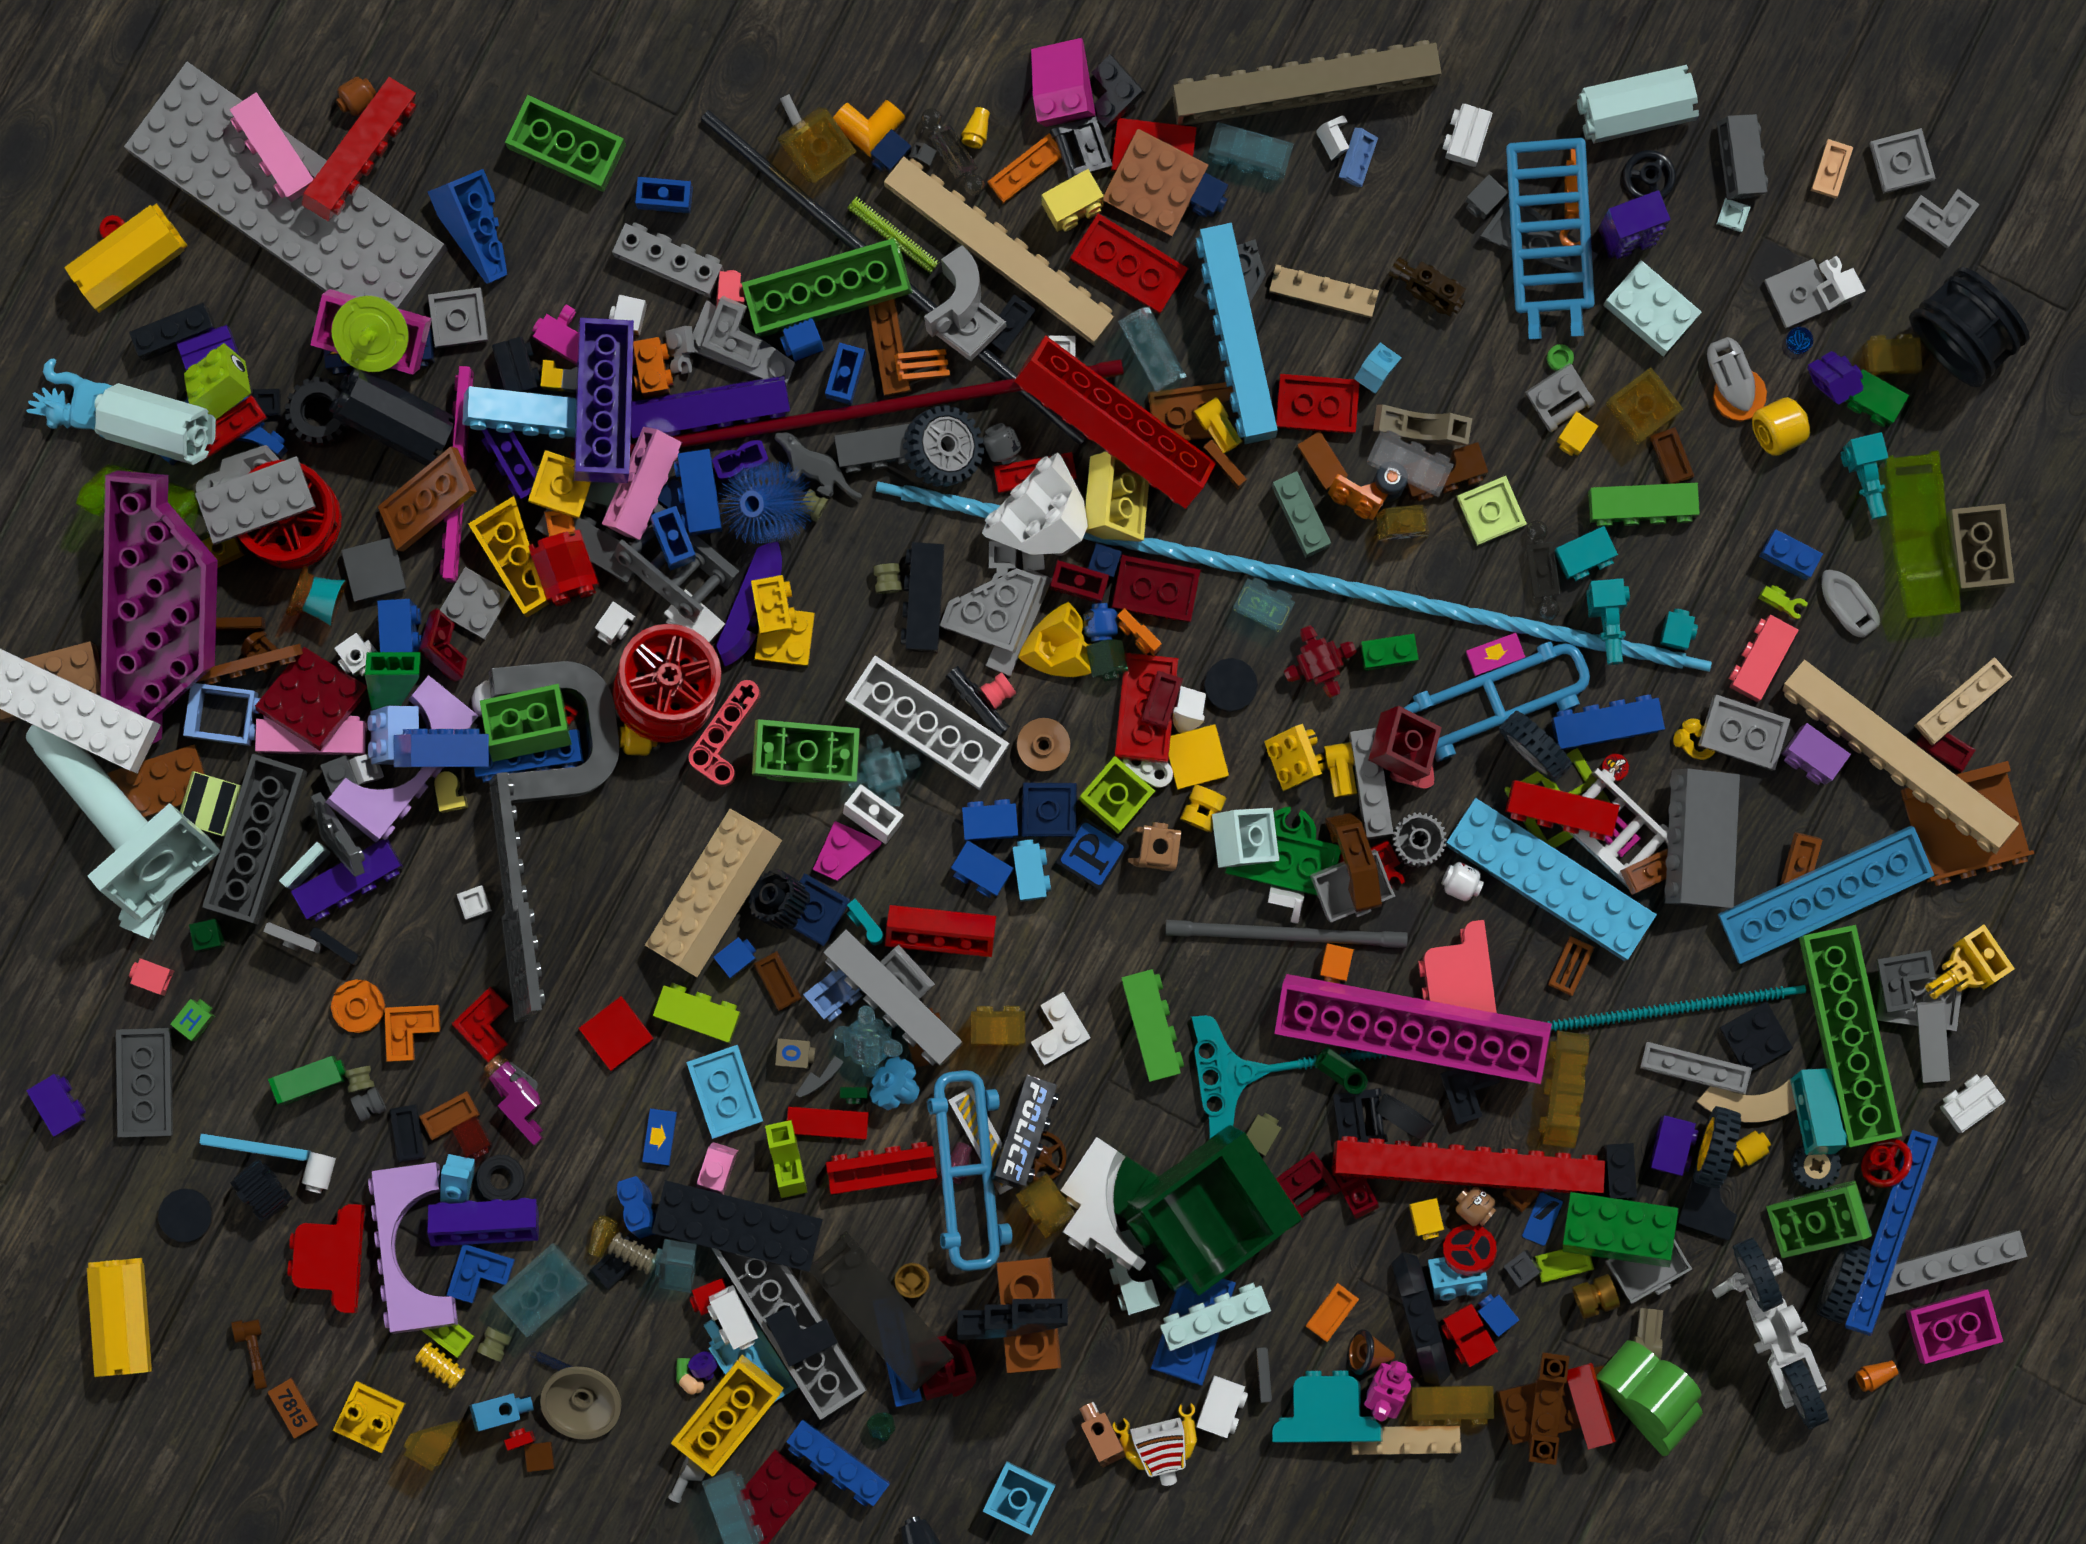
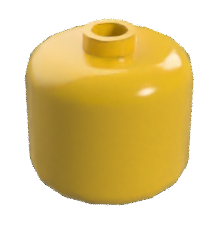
[1752,397,1810,456]

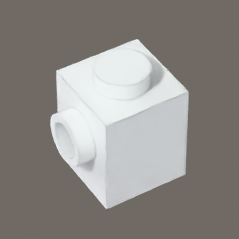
[609,295,647,336]

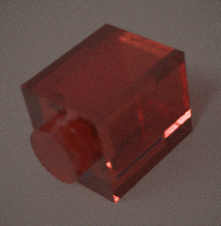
[451,1116,493,1160]

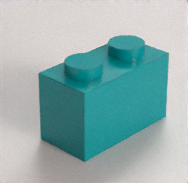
[1554,526,1618,581]

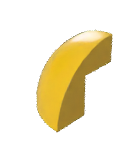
[1018,602,1093,677]

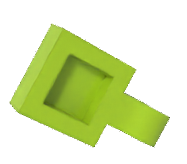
[1758,585,1808,620]

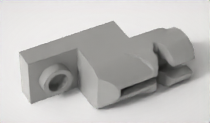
[196,445,279,493]

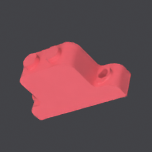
[1418,920,1497,1013]

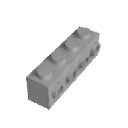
[612,223,724,298]

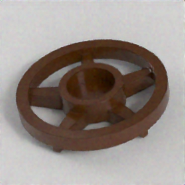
[1033,1132,1067,1182]

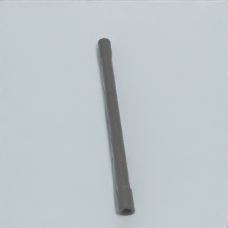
[1166,920,1408,948]

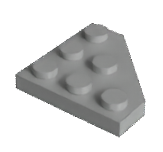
[940,568,1043,653]

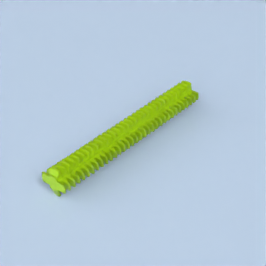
[847,197,940,273]

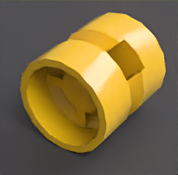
[1180,785,1227,833]

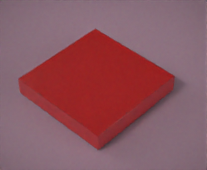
[579,996,654,1071]

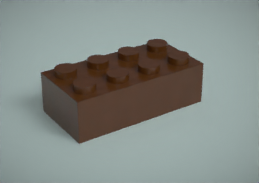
[1497,1365,1618,1445]

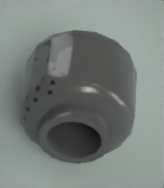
[983,423,1021,465]

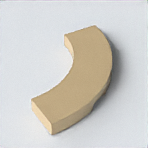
[1696,1078,1796,1123]

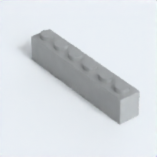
[823,930,963,1066]
[1885,1230,2027,1296]

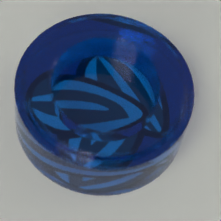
[1786,327,1813,354]

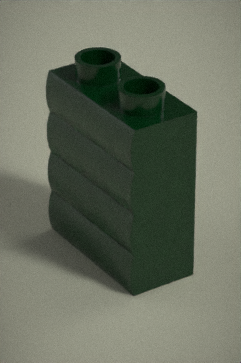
[1126,1125,1302,1296]

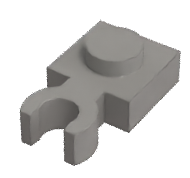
[989,541,1016,581]

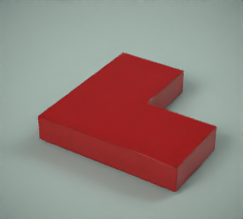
[452,987,510,1063]

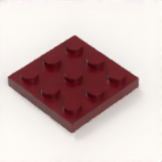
[255,647,368,751]

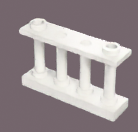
[1562,768,1669,889]

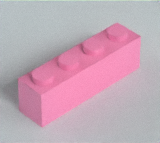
[230,92,313,202]
[602,427,682,540]
[255,716,367,755]

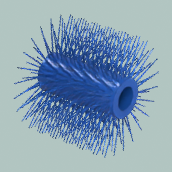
[718,461,816,544]

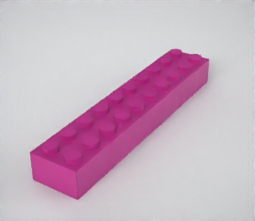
[1274,974,1552,1084]

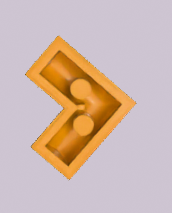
[831,100,906,158]

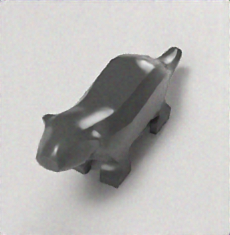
[774,432,862,499]

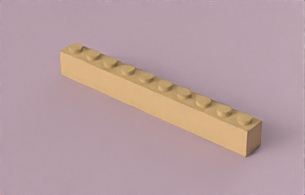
[884,156,1114,346]
[1782,660,2019,854]

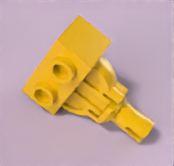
[1925,925,2015,999]

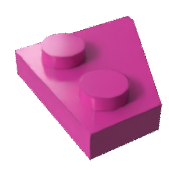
[813,821,882,881]

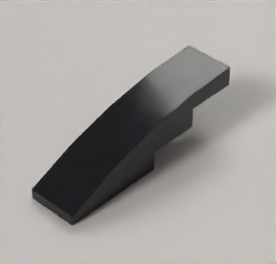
[957,1298,1068,1340]

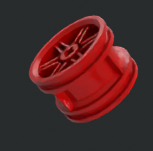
[238,460,342,569]
[613,624,721,743]

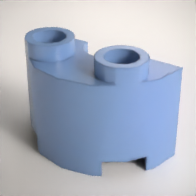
[803,969,863,1022]

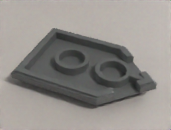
[1194,240,1266,305]

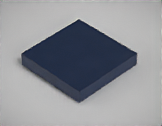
[1022,783,1077,837]
[793,873,851,946]

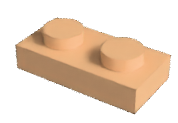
[1811,139,1853,199]

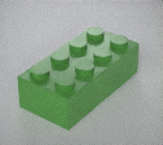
[505,95,626,192]

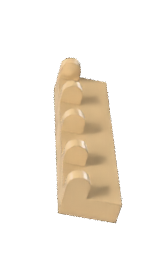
[1269,264,1379,318]
[1352,1426,1461,1455]

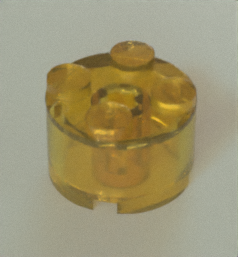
[1016,1173,1075,1239]

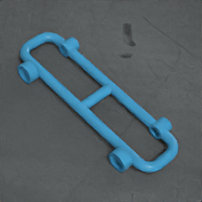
[1404,642,1590,762]
[927,1070,1012,1271]

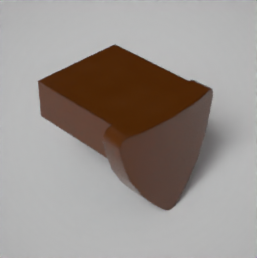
[241,631,279,674]

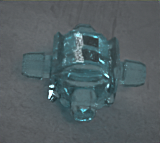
[848,734,921,808]
[834,1006,903,1077]

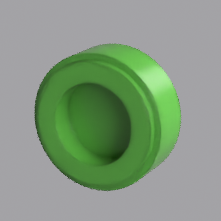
[1547,344,1574,371]

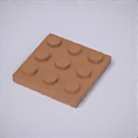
[1104,129,1208,236]

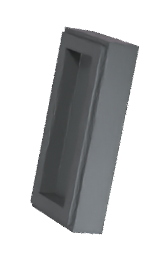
[1256,1347,1272,1403]

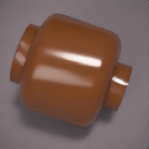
[336,77,376,116]

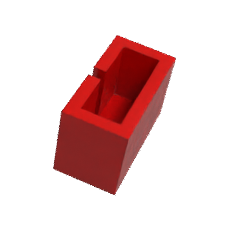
[1441,1303,1498,1367]

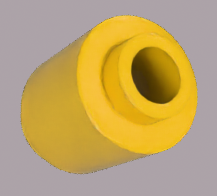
[1733,1130,1771,1168]

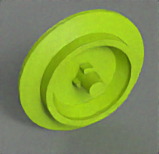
[332,296,409,372]

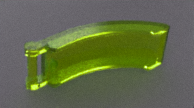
[1884,450,1961,618]

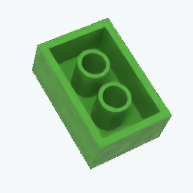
[479,684,572,762]

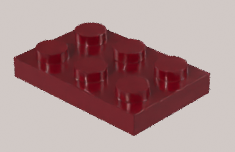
[1112,555,1201,623]
[724,1449,817,1544]

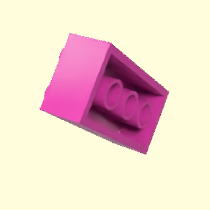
[310,289,432,375]

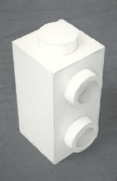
[707,1285,758,1350]

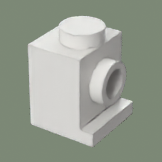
[595,602,637,645]

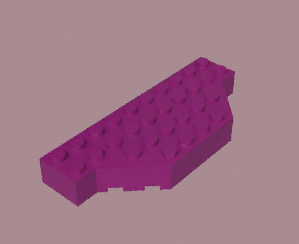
[101,470,218,745]

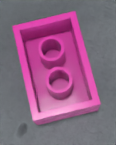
[1905,1289,2003,1364]

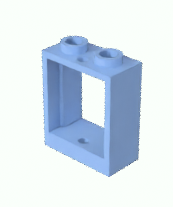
[183,683,261,746]

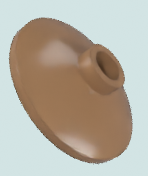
[1017,718,1070,771]

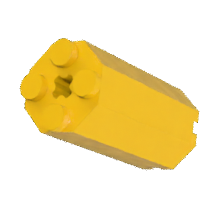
[64,203,188,313]
[87,1258,152,1377]

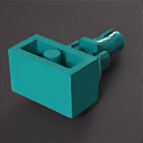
[1841,432,1888,520]
[1586,578,1630,665]

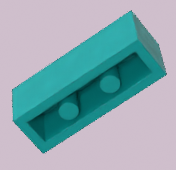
[1790,1069,1847,1155]

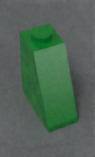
[365,652,421,710]
[268,1056,346,1106]

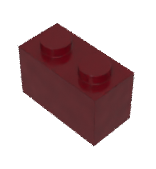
[1050,560,1109,603]

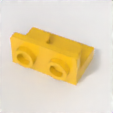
[751,575,797,634]

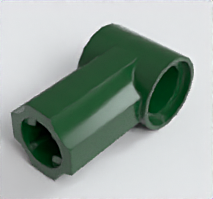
[1314,1046,1368,1094]

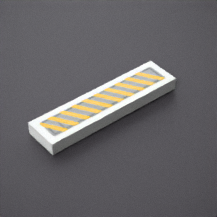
[948,1087,1013,1194]

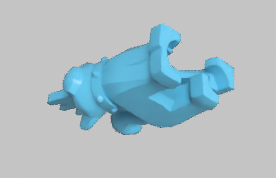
[26,359,112,438]

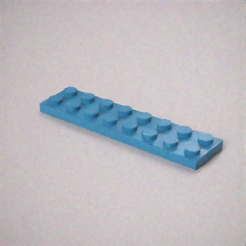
[1718,826,1934,964]

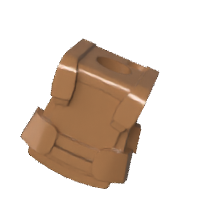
[1128,822,1181,871]

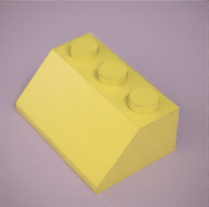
[1085,452,1149,542]

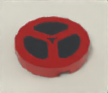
[1443,1224,1497,1276]

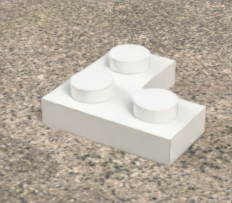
[1031,992,1090,1066]

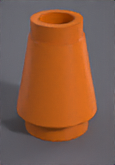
[1856,1360,1898,1392]

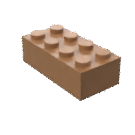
[0,642,101,723]

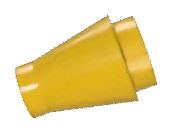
[961,107,990,149]

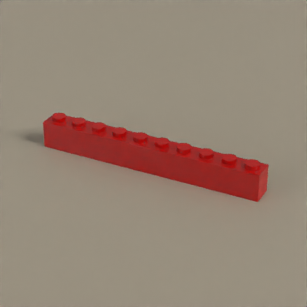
[1332,1136,1605,1196]

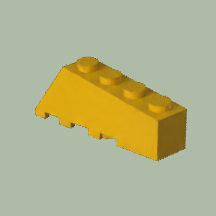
[468,496,549,618]

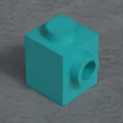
[1659,608,1698,651]

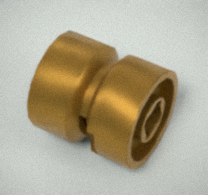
[894,1263,930,1298]
[1572,1274,1620,1320]

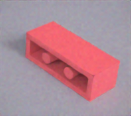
[1729,615,1798,702]

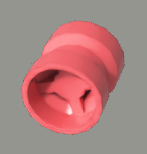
[980,672,1017,709]

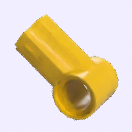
[1193,397,1242,453]
[1324,742,1357,798]

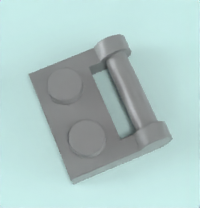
[1525,363,1596,433]

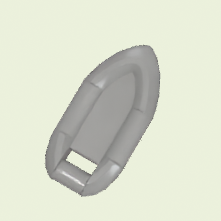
[1707,337,1755,411]
[1822,570,1880,637]

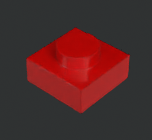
[504,1428,536,1450]

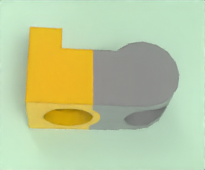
[540,360,577,393]

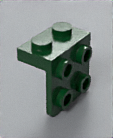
[1113,1151,1159,1221]

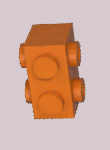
[633,337,673,398]

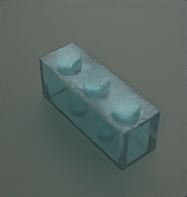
[1208,122,1294,180]
[1118,307,1187,391]
[702,1469,764,1544]

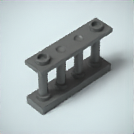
[613,503,739,623]

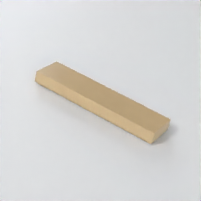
[1914,657,2012,745]

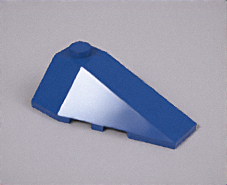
[428,169,507,284]

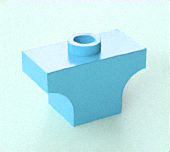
[1354,343,1402,394]
[440,1154,475,1204]

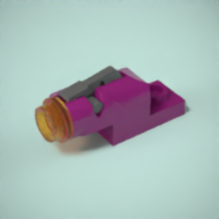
[483,1055,544,1146]

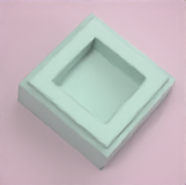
[1717,198,1751,232]

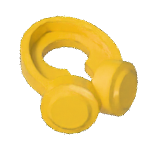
[1673,719,1715,760]

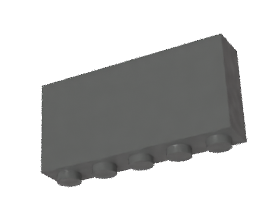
[1665,768,1740,909]

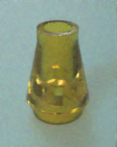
[587,1215,619,1257]

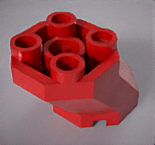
[528,530,599,606]

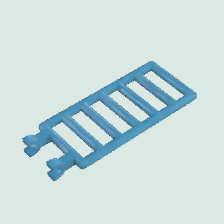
[1506,138,1595,339]

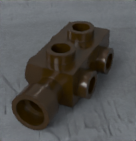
[1388,257,1466,317]

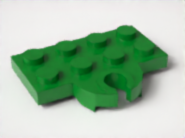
[1225,807,1341,896]

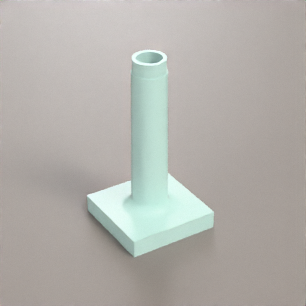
[26,725,220,923]

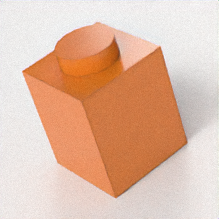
[1319,943,1354,984]

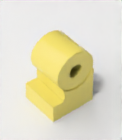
[434,771,468,813]

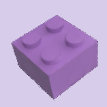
[1781,723,1851,785]

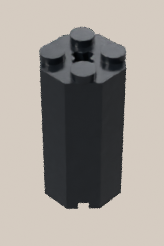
[329,368,454,466]

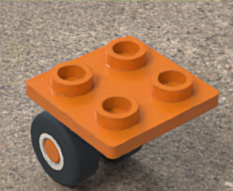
[1328,462,1408,520]

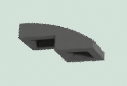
[796,1056,844,1098]

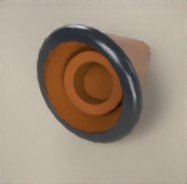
[1348,1329,1395,1375]

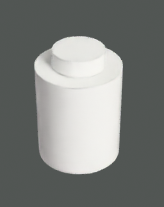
[302,1152,336,1193]

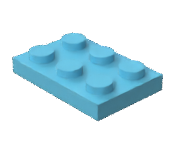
[686,1045,764,1139]

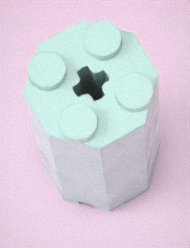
[1577,65,1699,144]
[95,383,216,465]

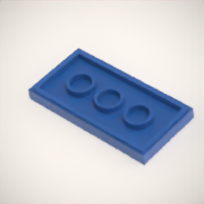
[1151,1279,1236,1386]

